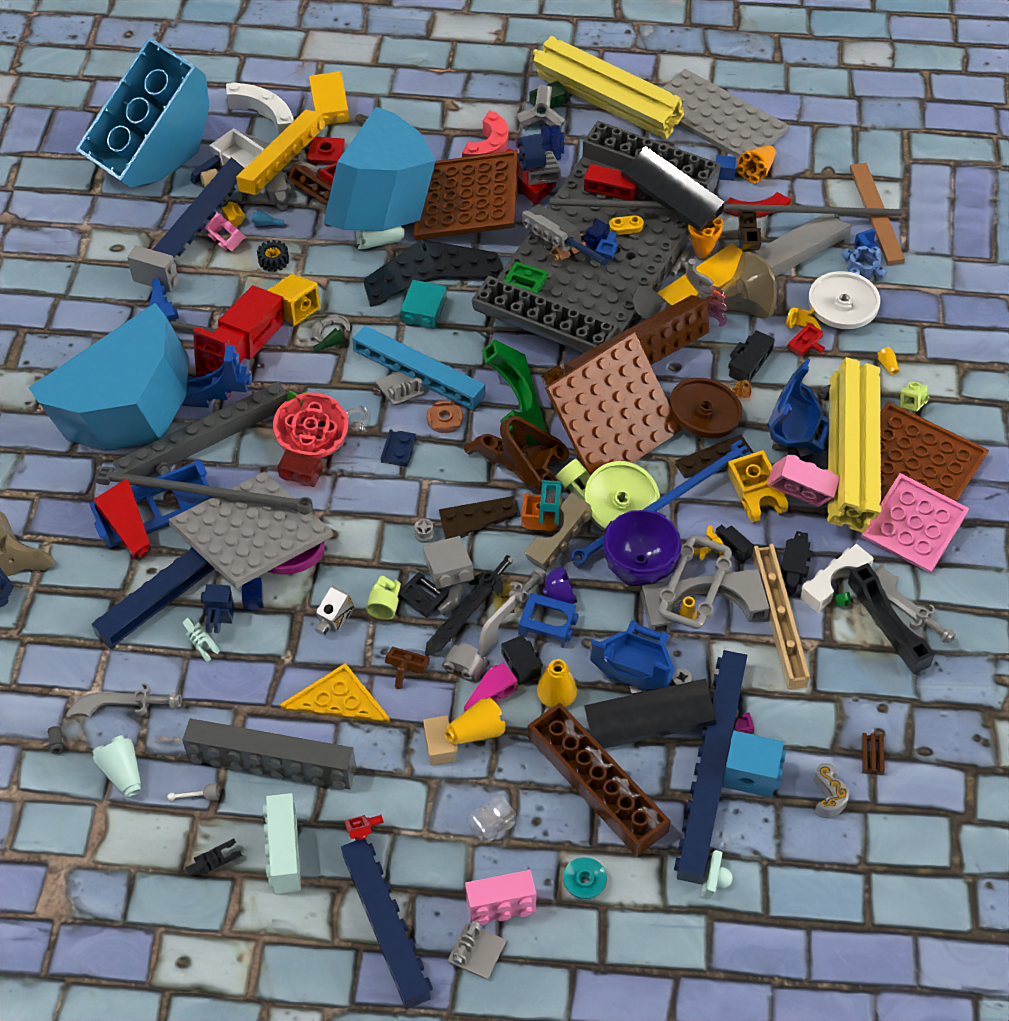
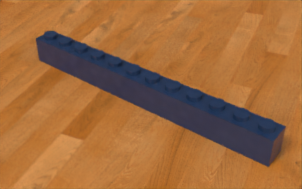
[674,650,748,885]

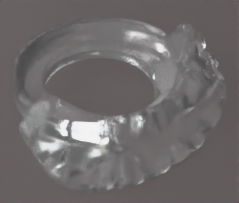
[346,405,371,431]

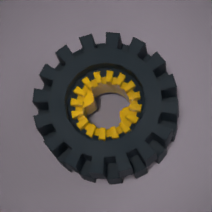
[257,240,289,272]

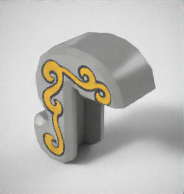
[814,763,850,818]

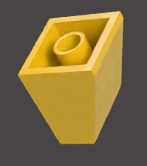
[309,71,349,125]
[267,274,321,326]

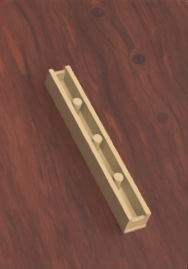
[752,544,810,690]

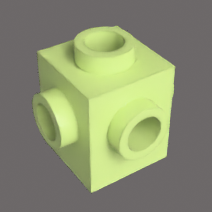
[900,382,929,411]

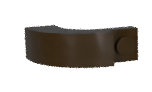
[738,211,761,250]

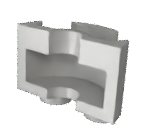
[442,643,488,681]

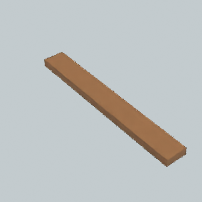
[850,163,905,265]

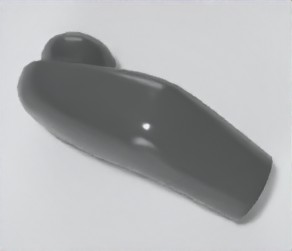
[437,583,464,616]

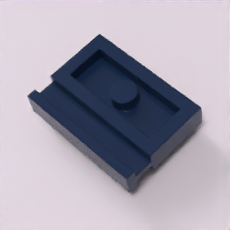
[381,429,416,467]

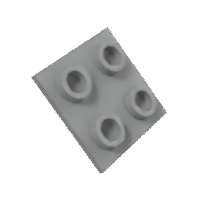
[375,372,425,405]
[447,921,507,980]

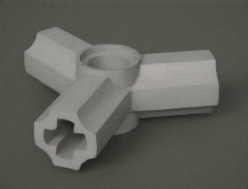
[517,85,566,132]

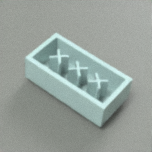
[263,793,301,894]

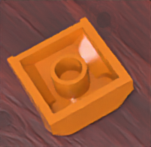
[521,493,562,532]

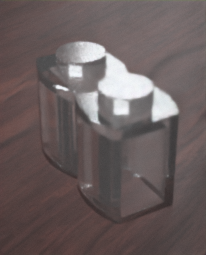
[466,794,517,843]

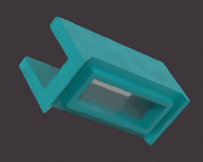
[539,480,561,525]

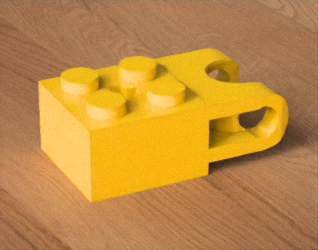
[727,450,788,523]

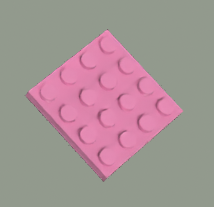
[861,473,969,574]

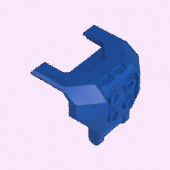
[767,359,829,453]
[590,620,675,692]

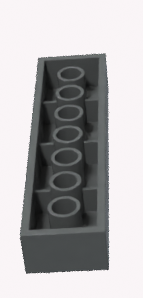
[182,718,356,790]

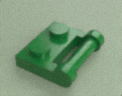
[504,261,548,295]

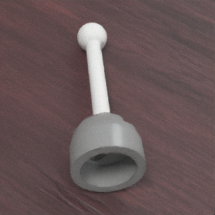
[167,783,220,801]

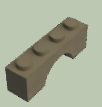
[524,492,592,571]

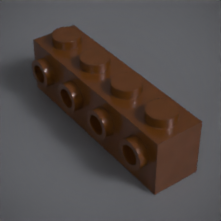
[287,164,332,205]

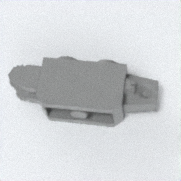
[265,170,291,211]

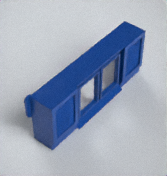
[89,460,214,548]

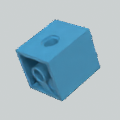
[722,730,787,798]

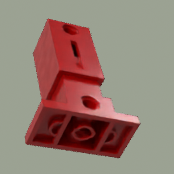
[193,285,284,398]

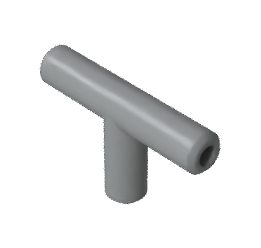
[669,249,696,276]

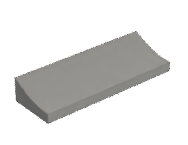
[752,214,852,277]

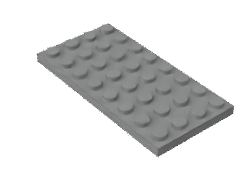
[662,69,789,158]

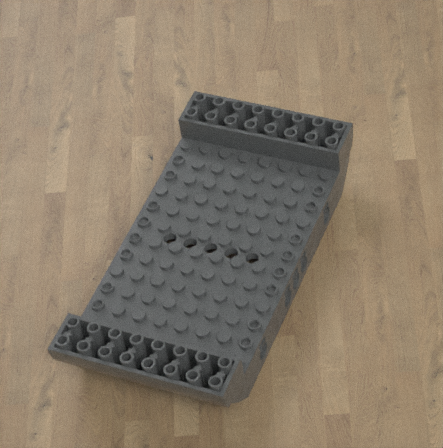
[472,121,721,353]

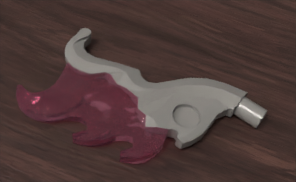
[685,259,728,327]

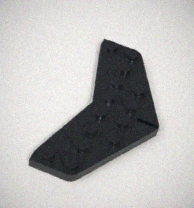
[364,239,503,307]

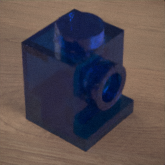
[584,218,610,249]
[242,578,264,610]

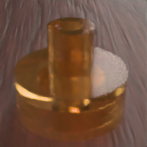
[732,380,751,399]

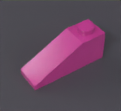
[464,662,518,712]

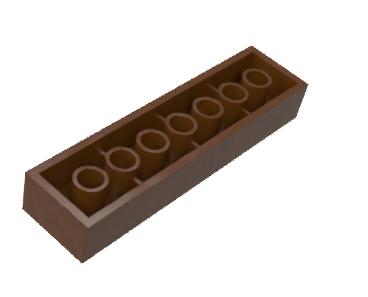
[527,702,671,857]

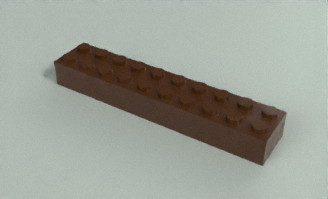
[564,295,709,374]

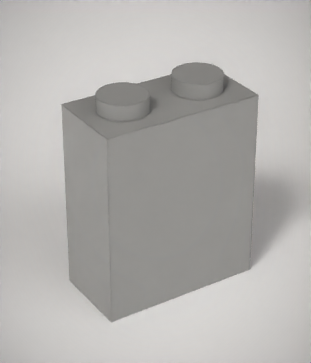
[127,245,179,292]
[422,536,474,589]

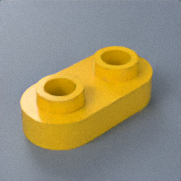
[609,215,644,235]

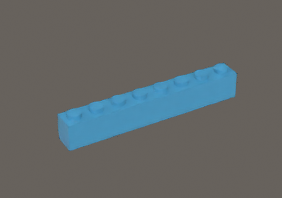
[352,326,485,410]

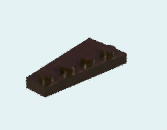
[439,496,518,539]

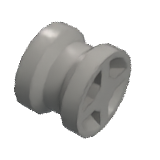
[414,519,434,543]
[671,668,692,686]

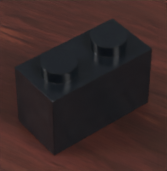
[501,635,543,685]

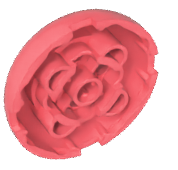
[273,393,348,460]

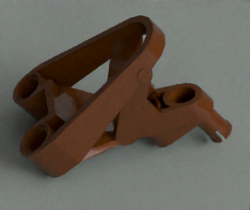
[464,416,569,494]

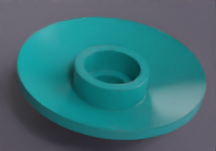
[563,857,607,899]

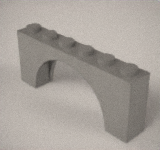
[641,569,770,633]

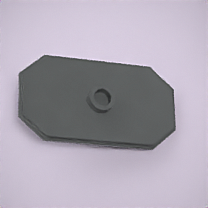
[631,286,672,320]

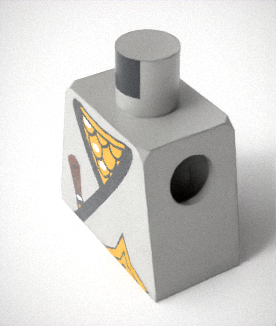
[315,585,355,636]

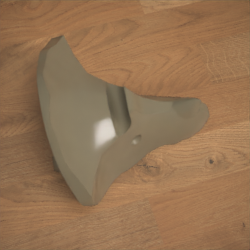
[706,251,777,319]
[0,511,54,576]

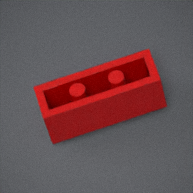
[584,164,638,201]

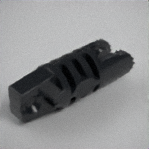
[185,838,242,876]

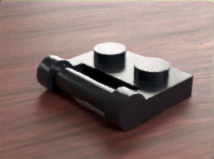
[397,572,449,618]

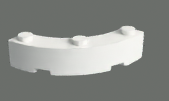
[226,83,294,135]

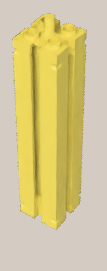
[533,36,684,140]
[827,357,881,533]

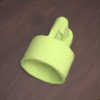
[555,458,590,500]
[366,576,401,620]

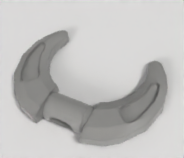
[312,314,350,343]

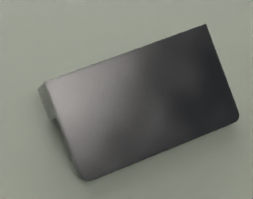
[715,524,755,564]

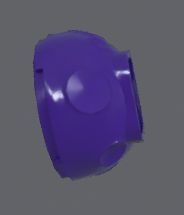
[603,510,682,586]

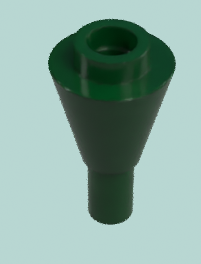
[313,328,345,353]

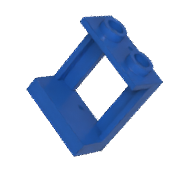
[518,593,579,648]

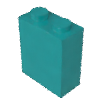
[400,280,447,329]

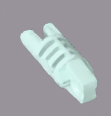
[182,618,220,662]

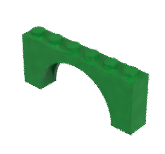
[482,339,546,446]

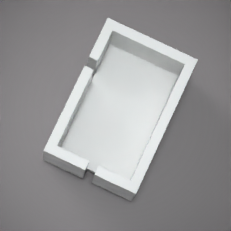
[209,128,264,168]

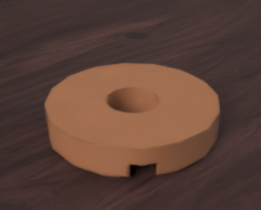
[426,401,463,433]

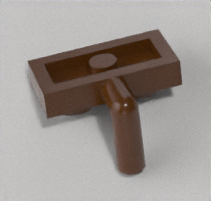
[385,646,430,689]

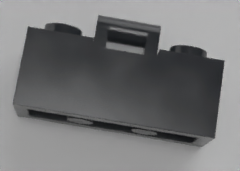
[728,330,775,385]

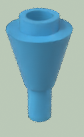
[252,209,284,227]

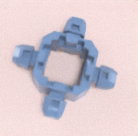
[842,246,887,280]

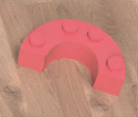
[462,110,509,157]

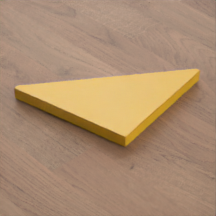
[280,663,390,723]

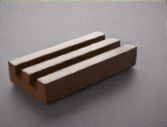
[861,733,885,775]

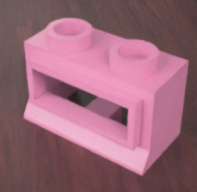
[204,212,247,251]

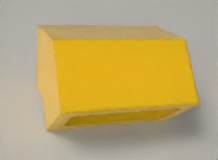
[221,202,246,227]

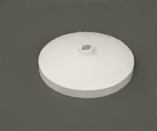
[808,271,880,329]

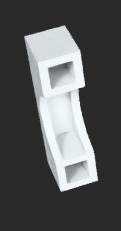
[800,544,874,613]

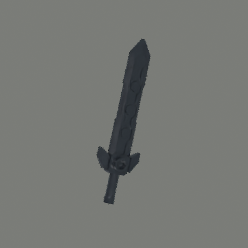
[425,555,514,656]

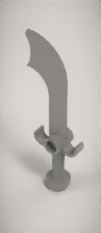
[875,565,956,644]
[479,568,547,657]
[66,683,182,718]

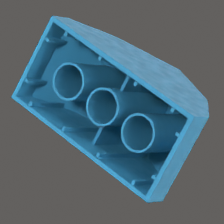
[75,37,210,188]
[323,107,436,231]
[29,303,189,451]

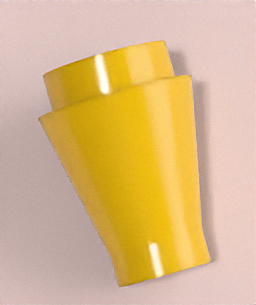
[877,347,900,375]
[677,597,697,620]

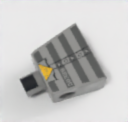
[528,151,561,185]

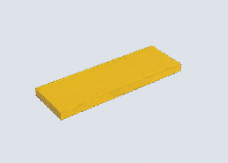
[657,243,744,305]

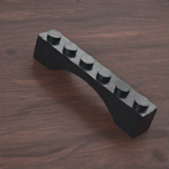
[848,563,935,675]

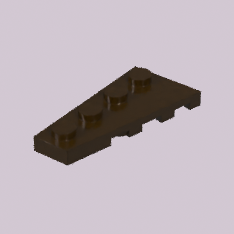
[675,434,754,478]

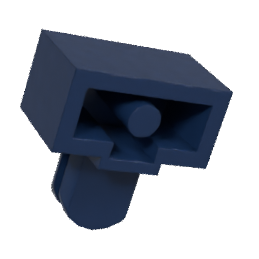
[201,584,235,634]

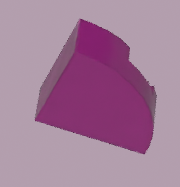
[733,712,754,734]

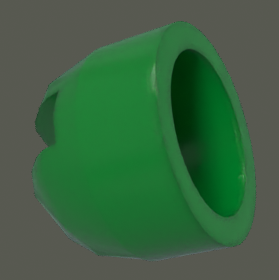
[834,592,851,607]

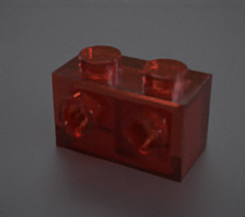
[277,449,323,487]

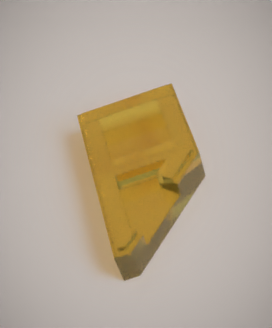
[494,578,514,613]

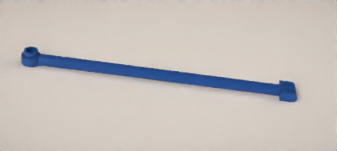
[571,439,752,566]

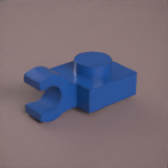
[595,231,618,260]

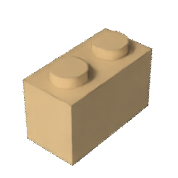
[423,715,458,766]

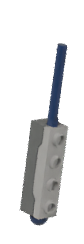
[522,204,608,266]

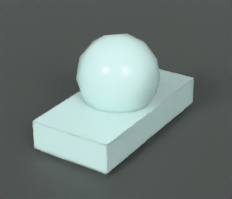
[701,850,733,900]

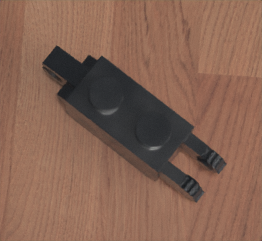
[780,531,813,595]

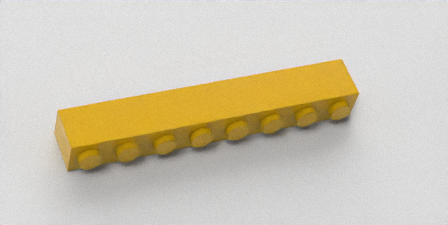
[236,109,325,195]

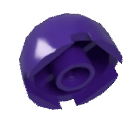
[543,566,578,604]

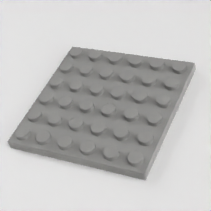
[169,471,333,588]

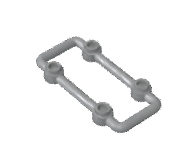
[658,535,732,629]

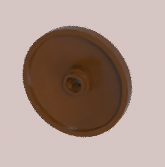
[669,378,743,438]

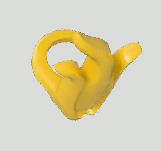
[786,307,822,331]

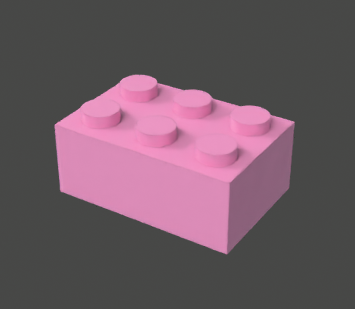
[767,455,840,507]
[465,870,536,926]

